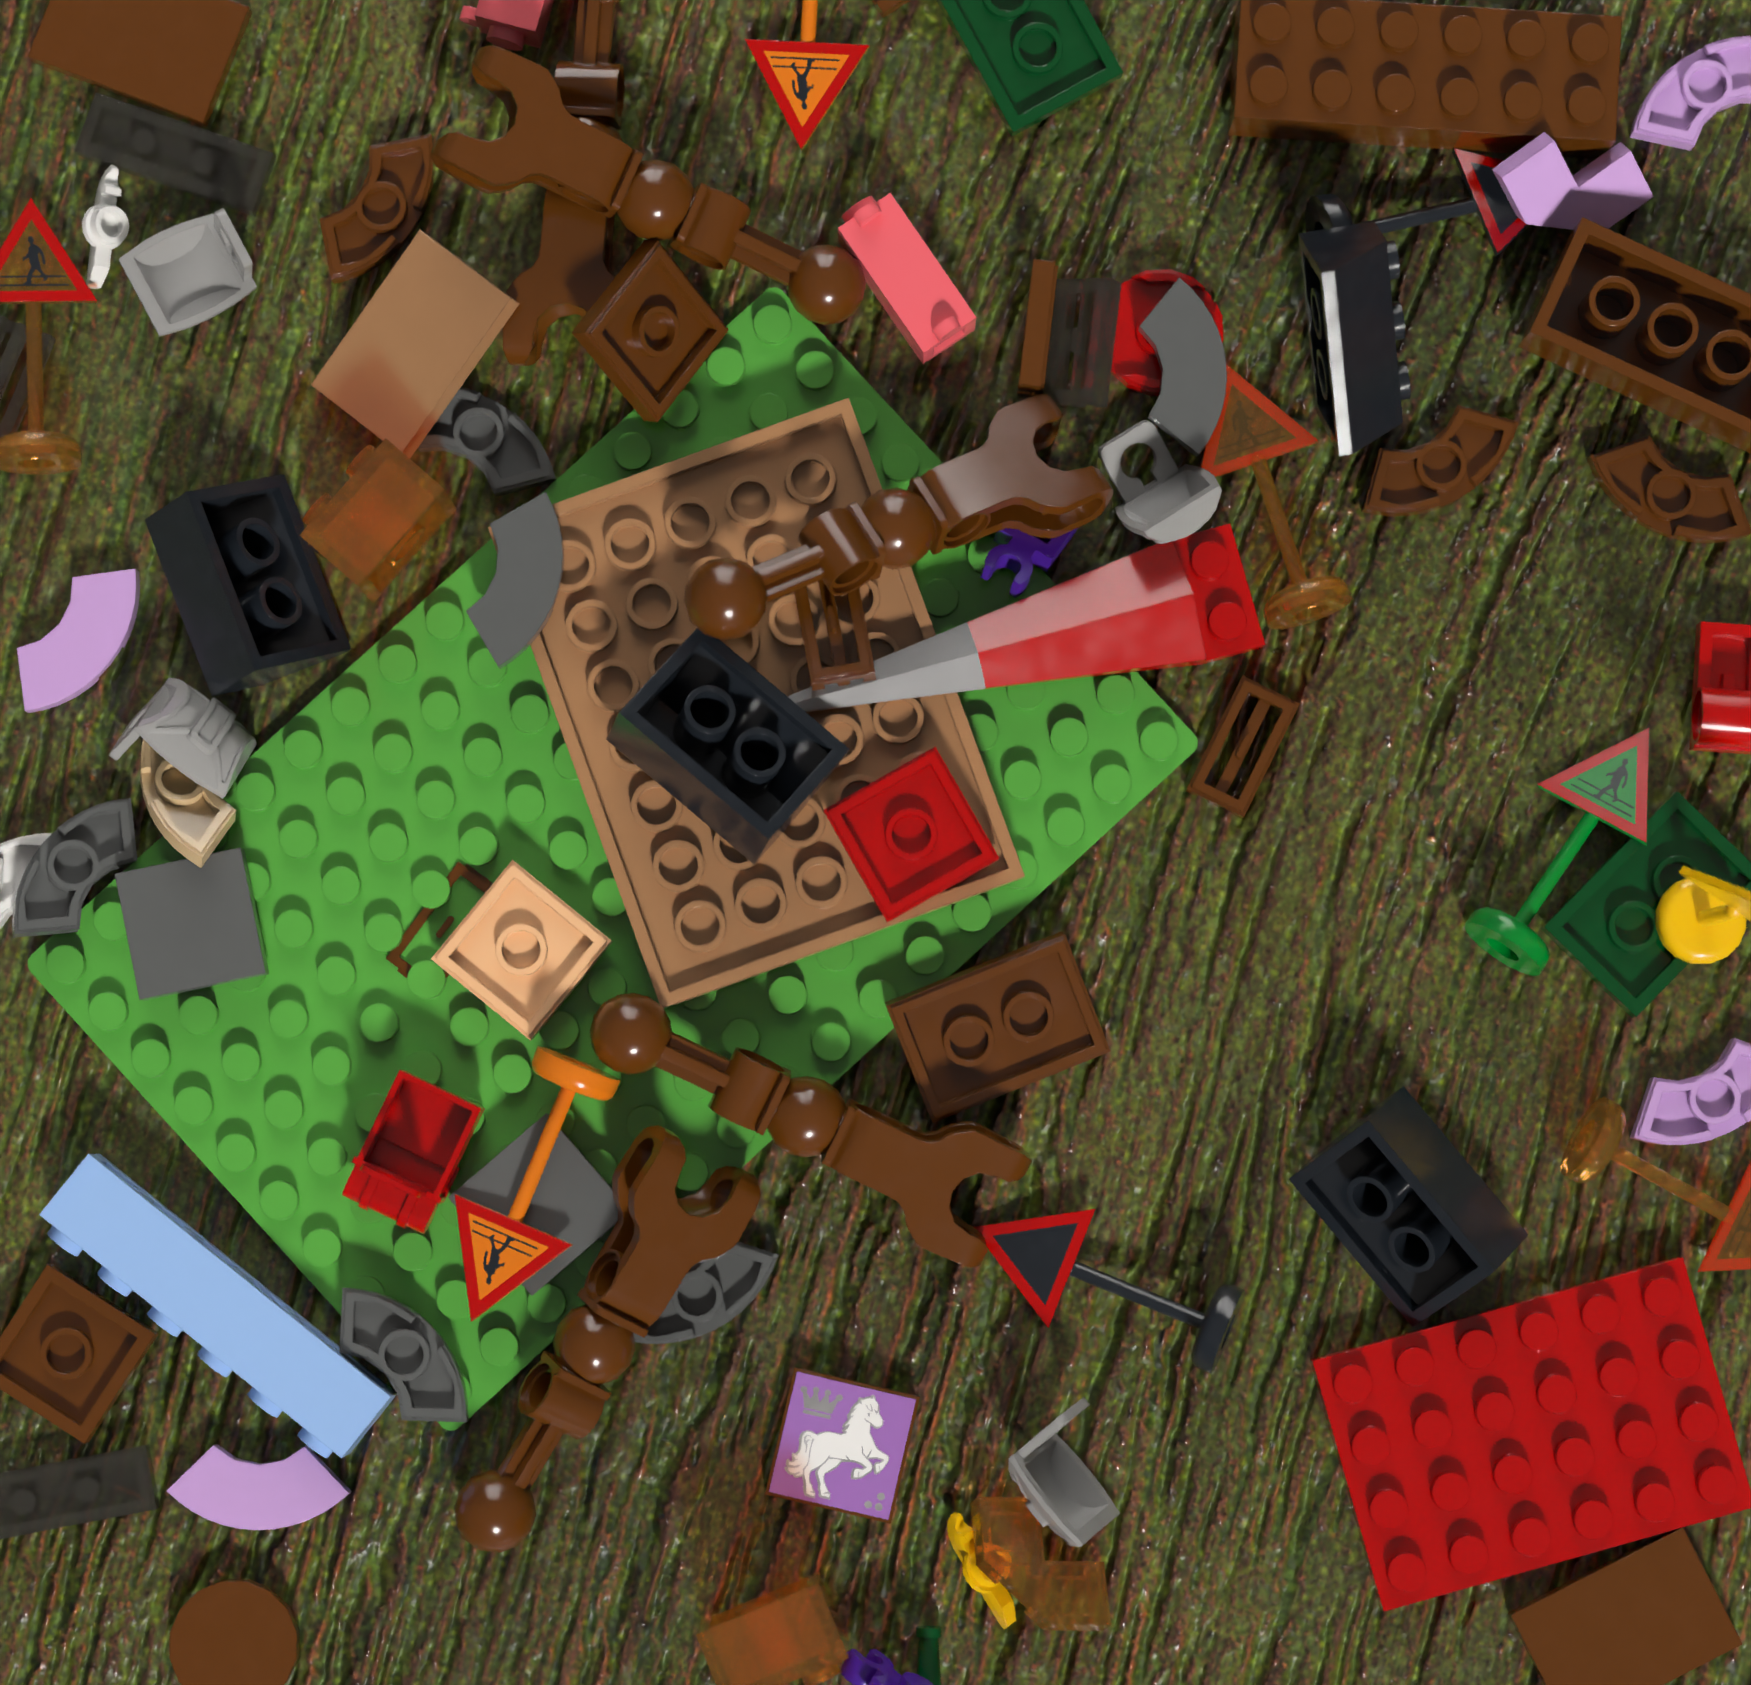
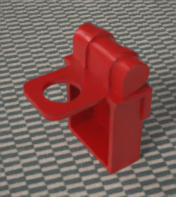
[342,1070,485,1234]

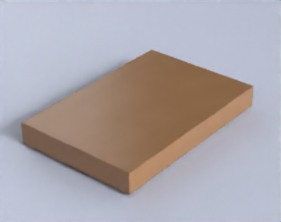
[311,230,520,459]

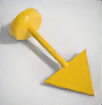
[1656,866,1751,964]

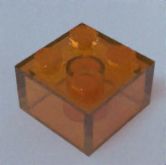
[300,438,456,603]
[696,1571,849,1685]

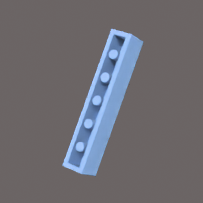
[39,1154,397,1458]

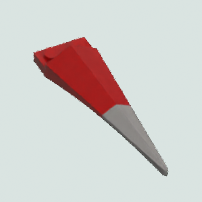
[788,523,1266,712]

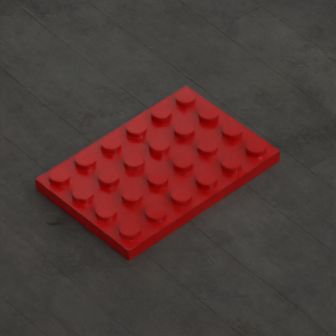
[1310,1257,1751,1612]

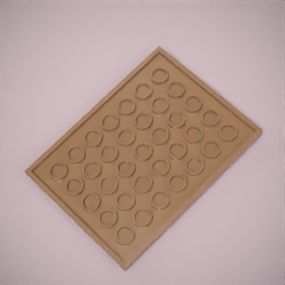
[488,398,1025,1009]

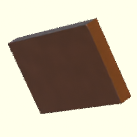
[28,0,252,128]
[884,931,1111,1123]
[1508,1528,1742,1685]

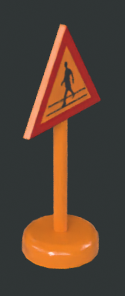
[745,0,870,150]
[455,1046,620,1322]

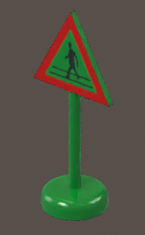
[1465,728,1650,976]

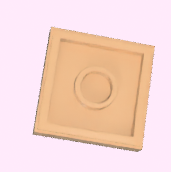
[431,860,613,1041]

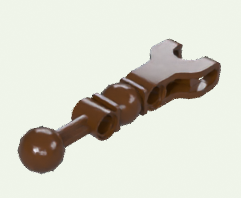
[503,0,625,366]
[430,46,866,325]
[684,394,1114,640]
[590,993,1032,1268]
[454,1125,761,1553]

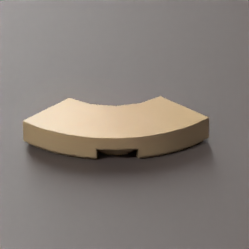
[140,739,236,868]

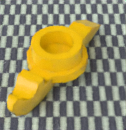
[947,1512,1016,1629]

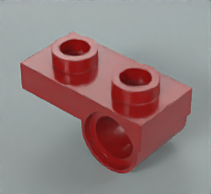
[1689,621,1751,755]

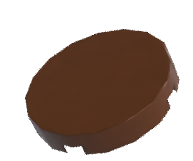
[169,1579,300,1685]

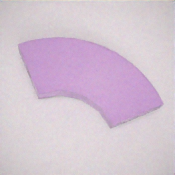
[1629,36,1751,151]
[17,569,140,713]
[1630,1038,1751,1145]
[167,1444,352,1530]

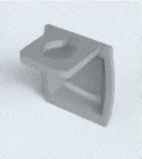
[119,208,257,337]
[1098,420,1222,544]
[109,678,257,799]
[1008,1397,1120,1548]

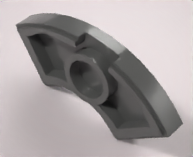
[1138,277,1227,457]
[417,387,556,497]
[466,492,564,669]
[12,798,137,938]
[634,1242,779,1344]
[340,1287,469,1422]

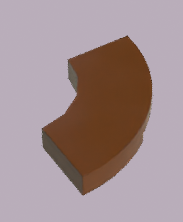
[320,134,435,284]
[1361,405,1519,516]
[1586,435,1751,543]

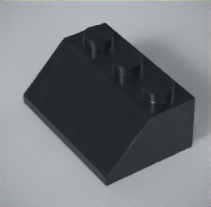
[1299,221,1411,457]
[145,474,352,697]
[606,628,850,864]
[1289,1086,1528,1327]

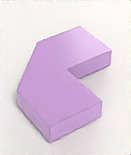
[1492,132,1654,230]

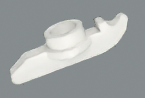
[82,165,129,289]

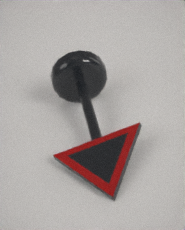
[1305,148,1529,257]
[974,1209,1245,1374]

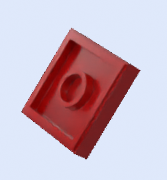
[823,746,1000,923]

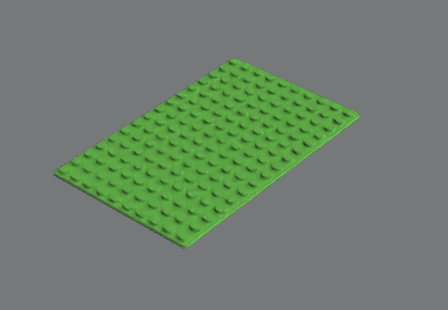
[27,287,1198,1431]

